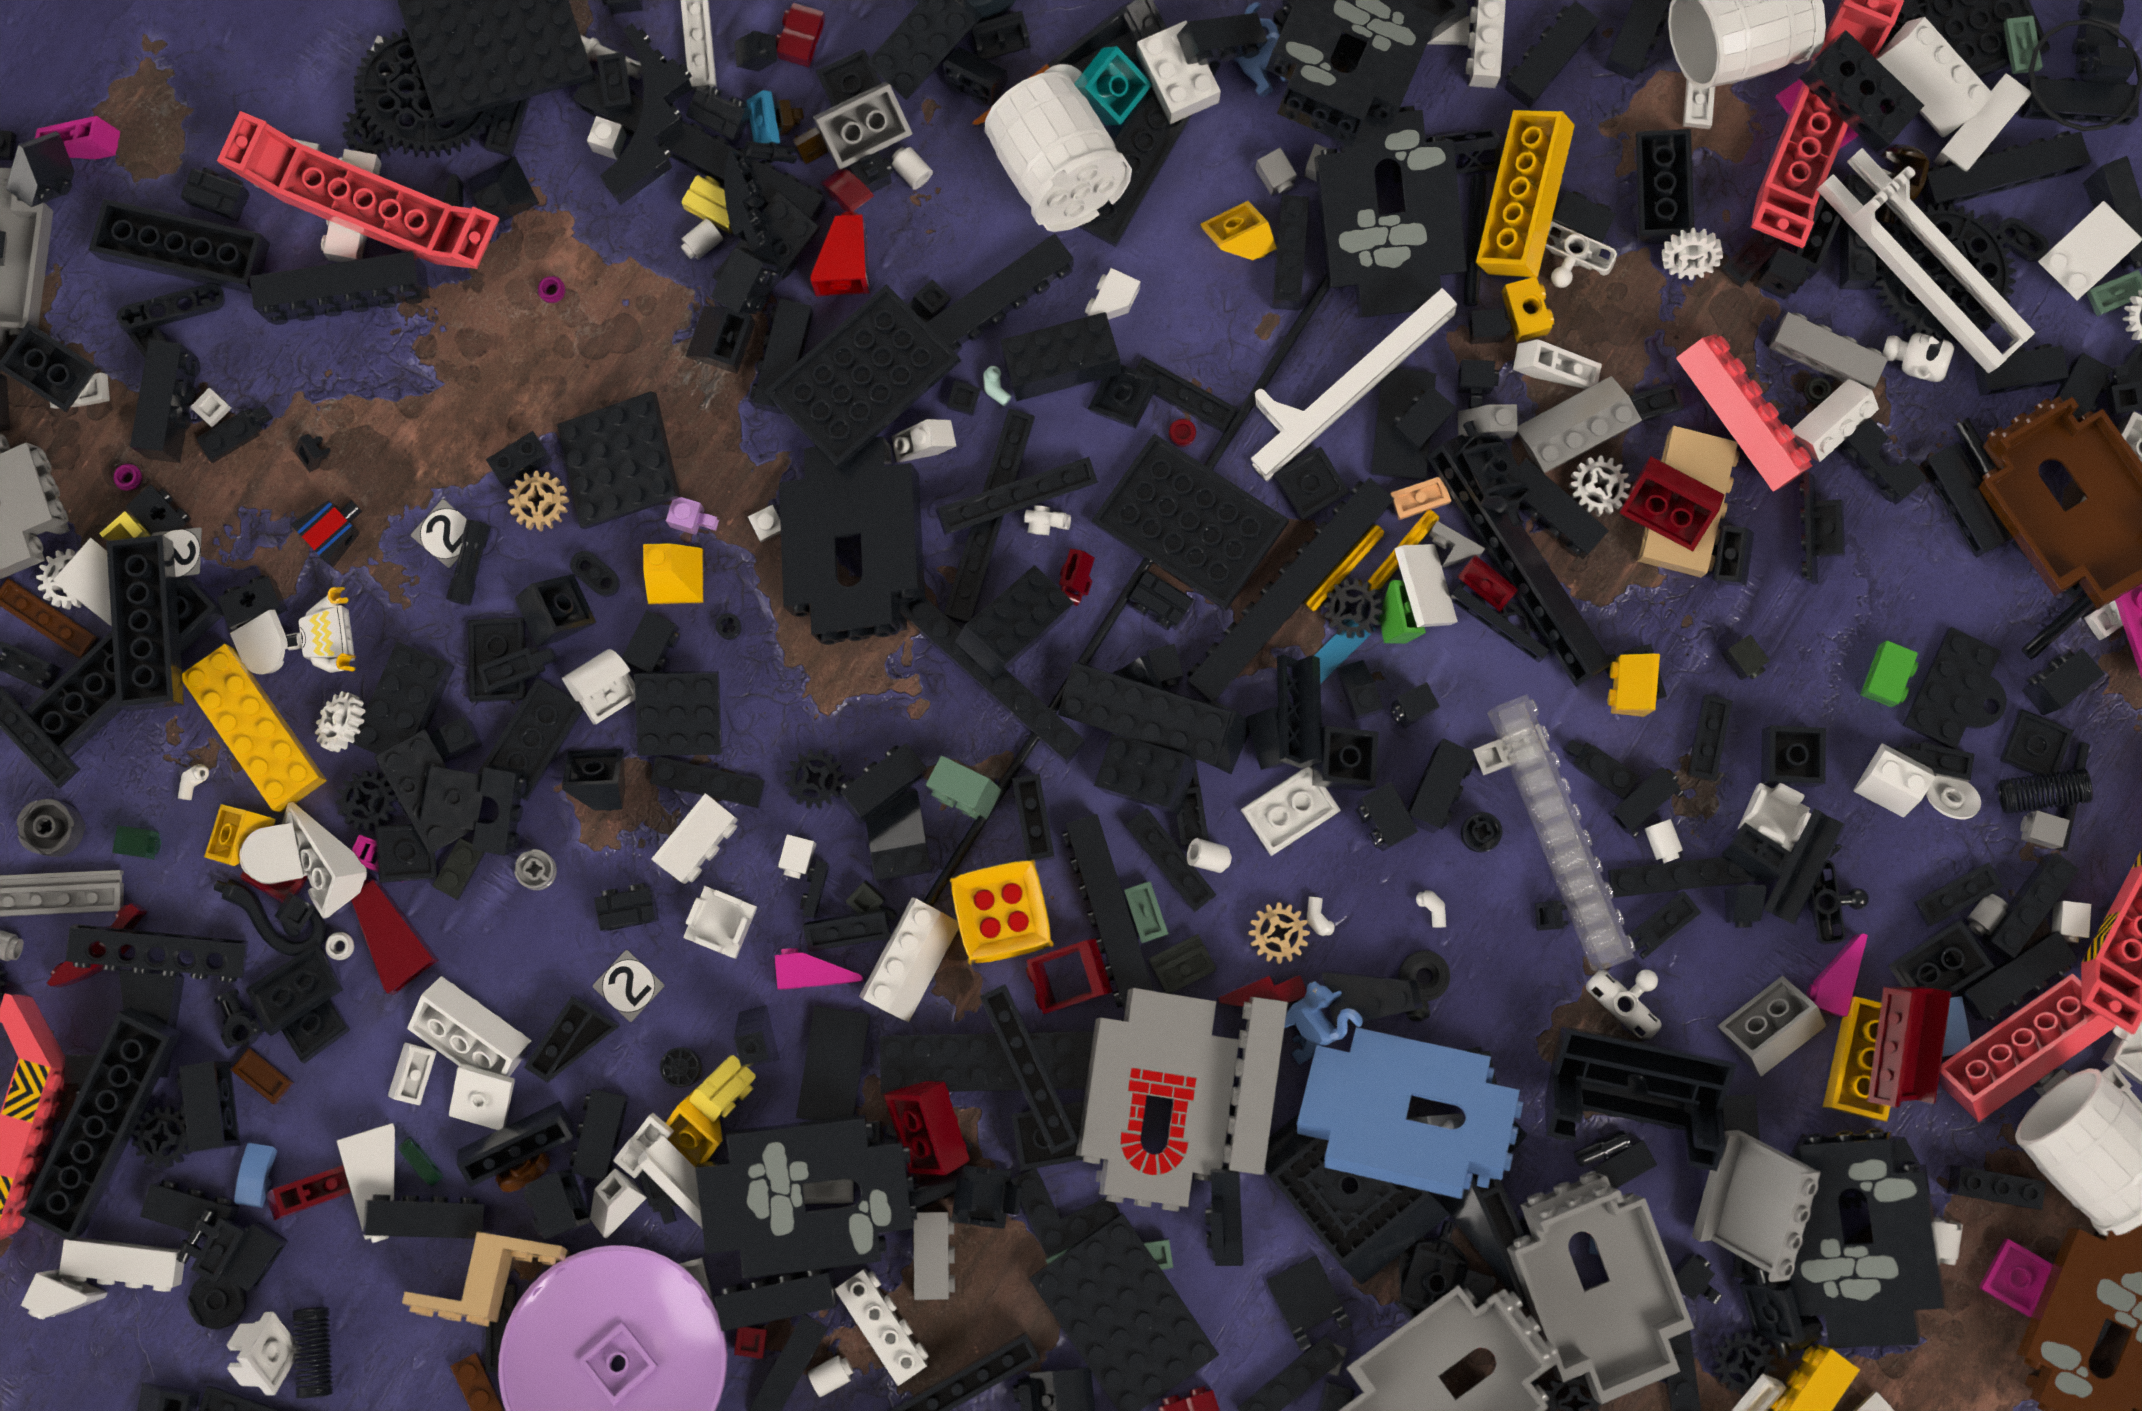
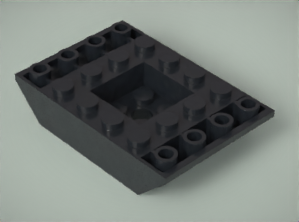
[1265,1113,1450,1285]

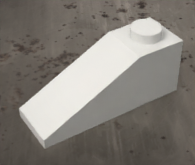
[1513,339,1602,389]

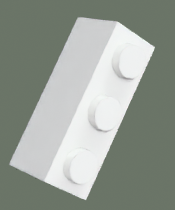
[1792,378,1879,462]

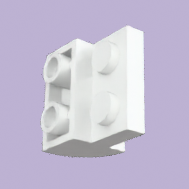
[562,649,635,725]

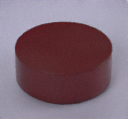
[1169,419,1196,447]

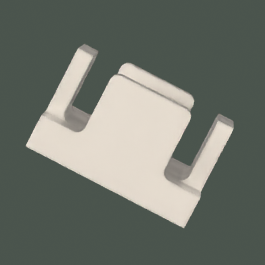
[1737,783,1811,852]
[683,886,757,959]
[227,1312,302,1395]

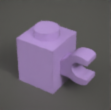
[666,497,719,535]

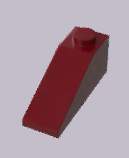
[265,1165,351,1221]

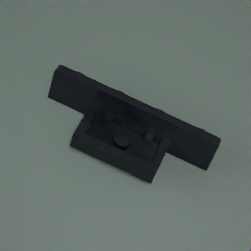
[1799,472,1845,585]
[1205,1169,1244,1266]

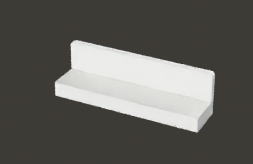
[1933,73,2031,171]
[637,1136,702,1228]

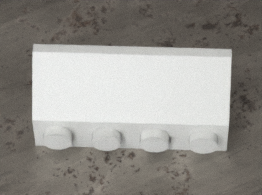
[1876,17,1994,137]
[859,897,959,1022]
[407,976,531,1077]

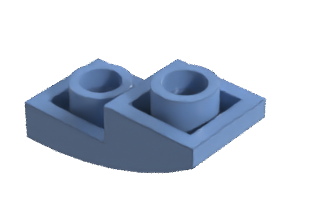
[234,1143,277,1208]

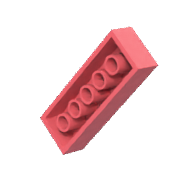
[1676,334,1813,492]
[1939,973,2116,1122]

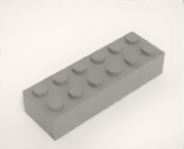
[1223,997,1288,1175]

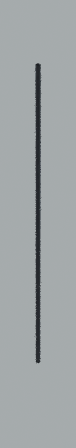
[923,273,1329,907]

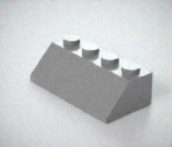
[1517,376,1642,474]

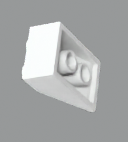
[2038,201,2142,300]

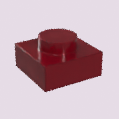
[734,1326,768,1359]

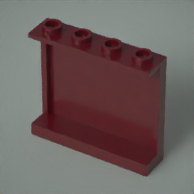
[1867,987,1951,1108]

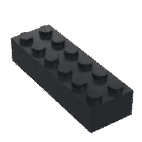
[89,199,270,294]
[250,251,430,325]
[106,535,184,711]

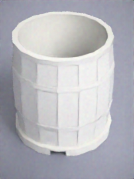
[1668,0,1826,90]
[985,72,1132,232]
[2015,1069,2142,1235]

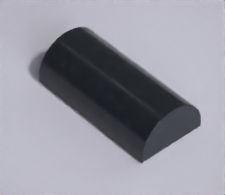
[1635,129,1695,244]

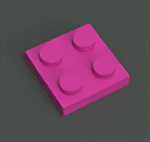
[1979,1238,2053,1318]

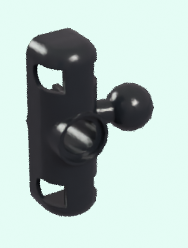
[1808,860,1869,945]

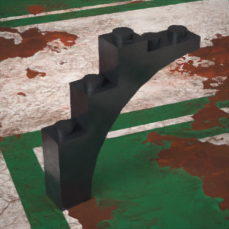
[600,23,693,205]

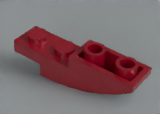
[47,903,147,987]

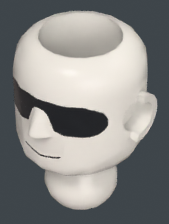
[1882,333,1954,382]

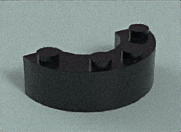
[2072,0,2135,84]

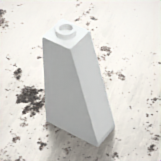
[336,1123,395,1243]

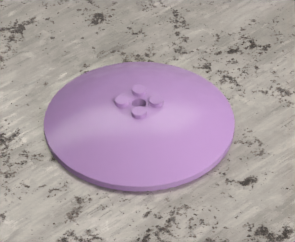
[498,1246,727,1411]

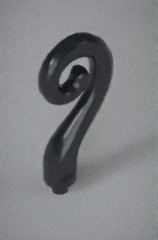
[214,879,327,956]

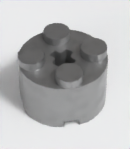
[17,799,86,857]

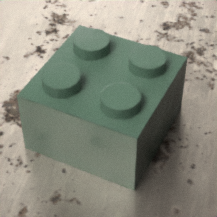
[926,756,1002,820]

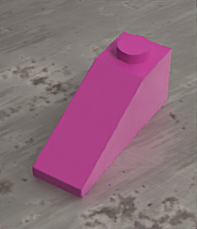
[35,116,120,160]
[1806,933,1868,1017]
[775,948,864,990]

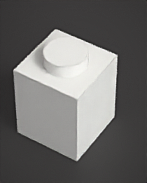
[587,116,627,160]
[778,835,816,879]
[2051,901,2091,943]

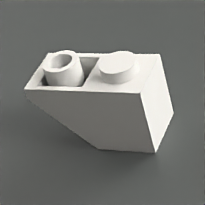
[1085,268,1140,320]
[891,419,956,462]
[590,1169,647,1239]

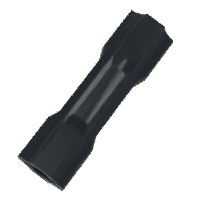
[446,520,491,606]

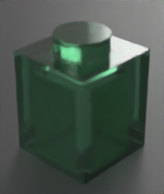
[112,825,161,860]

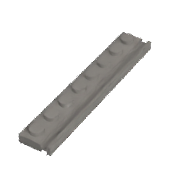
[0,870,124,917]

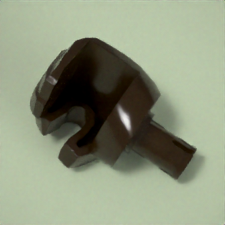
[1877,144,1929,224]

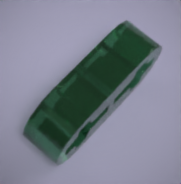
[398,1137,444,1187]

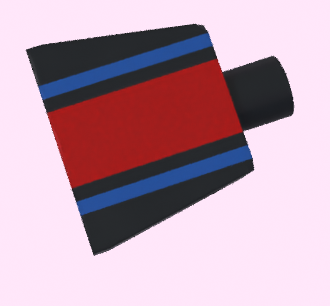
[291,500,363,567]

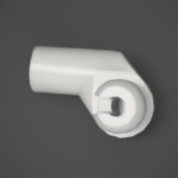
[178,764,209,800]
[1416,890,1446,928]
[1306,897,1335,936]

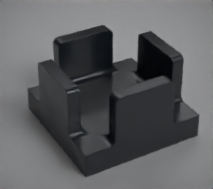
[951,1165,1022,1229]

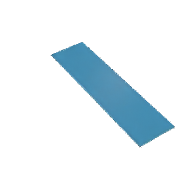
[1314,620,1376,683]

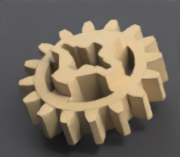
[508,471,569,531]
[1248,903,1310,964]

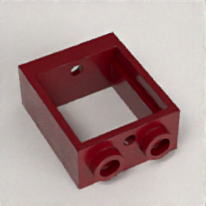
[1026,938,1113,1014]

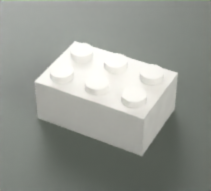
[1136,21,1221,124]

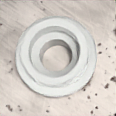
[325,932,354,960]

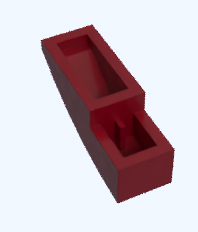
[820,168,874,212]
[1217,975,1307,1007]

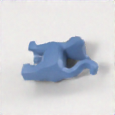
[1233,2,1288,98]
[1284,981,1363,1065]

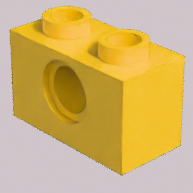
[1501,277,1554,343]

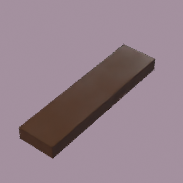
[0,578,100,659]

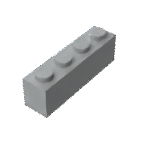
[1768,312,1888,390]

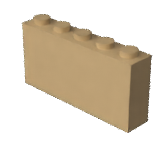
[1637,426,1740,578]

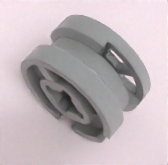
[514,850,557,890]

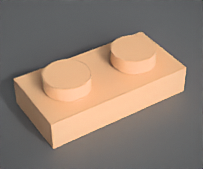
[1390,477,1451,520]

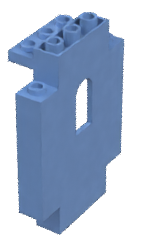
[1297,1027,1523,1199]

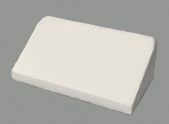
[388,1042,437,1106]

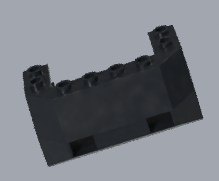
[1545,1026,1737,1171]

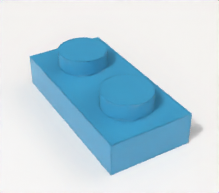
[747,90,780,145]

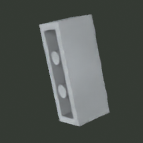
[914,1211,955,1300]

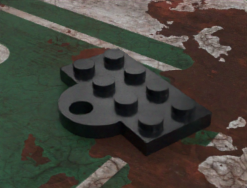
[1902,627,2007,749]

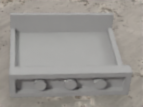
[1692,1130,1820,1282]

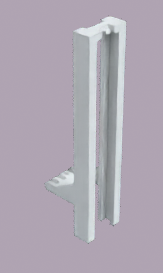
[1816,148,2035,374]
[1251,288,1457,482]

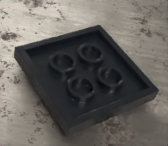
[634,671,722,756]

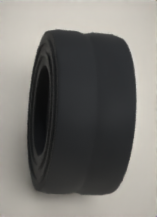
[1398,951,1450,1002]

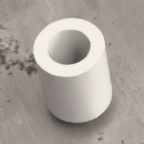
[891,147,933,190]
[681,218,724,260]
[1645,819,1683,863]
[1187,838,1232,873]
[807,1355,854,1397]

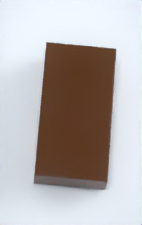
[231,1048,294,1105]

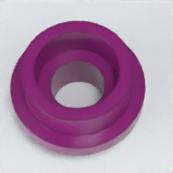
[538,276,566,303]
[114,464,142,491]

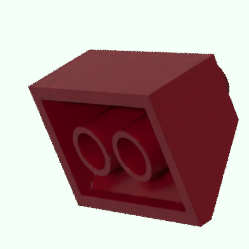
[1619,456,1725,552]
[884,1081,970,1175]

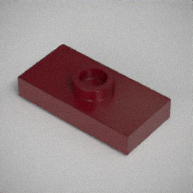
[1457,555,1518,612]

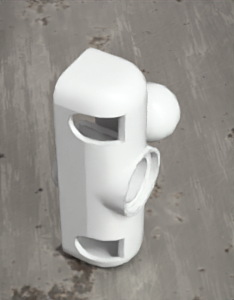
[1545,221,1617,288]
[1586,969,1662,1041]

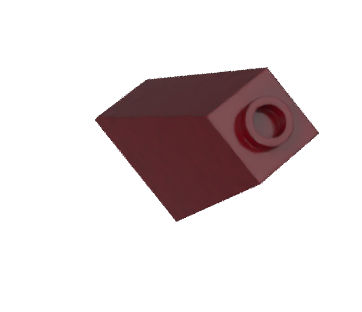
[351,880,439,995]

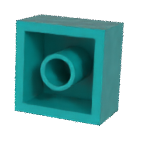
[1074,46,1153,126]

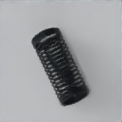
[1998,767,2093,815]
[292,1307,334,1399]

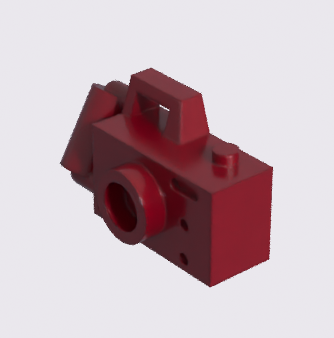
[1059,548,1095,606]

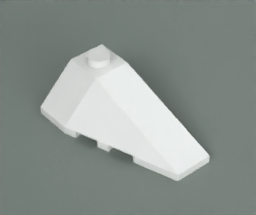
[282,802,367,918]

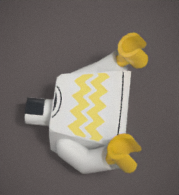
[286,587,356,673]

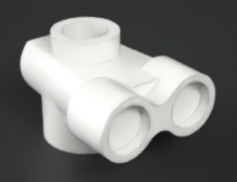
[1025,505,1071,535]

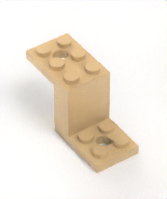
[402,1232,571,1326]

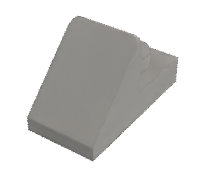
[1428,521,1485,568]

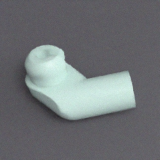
[983,366,1012,406]

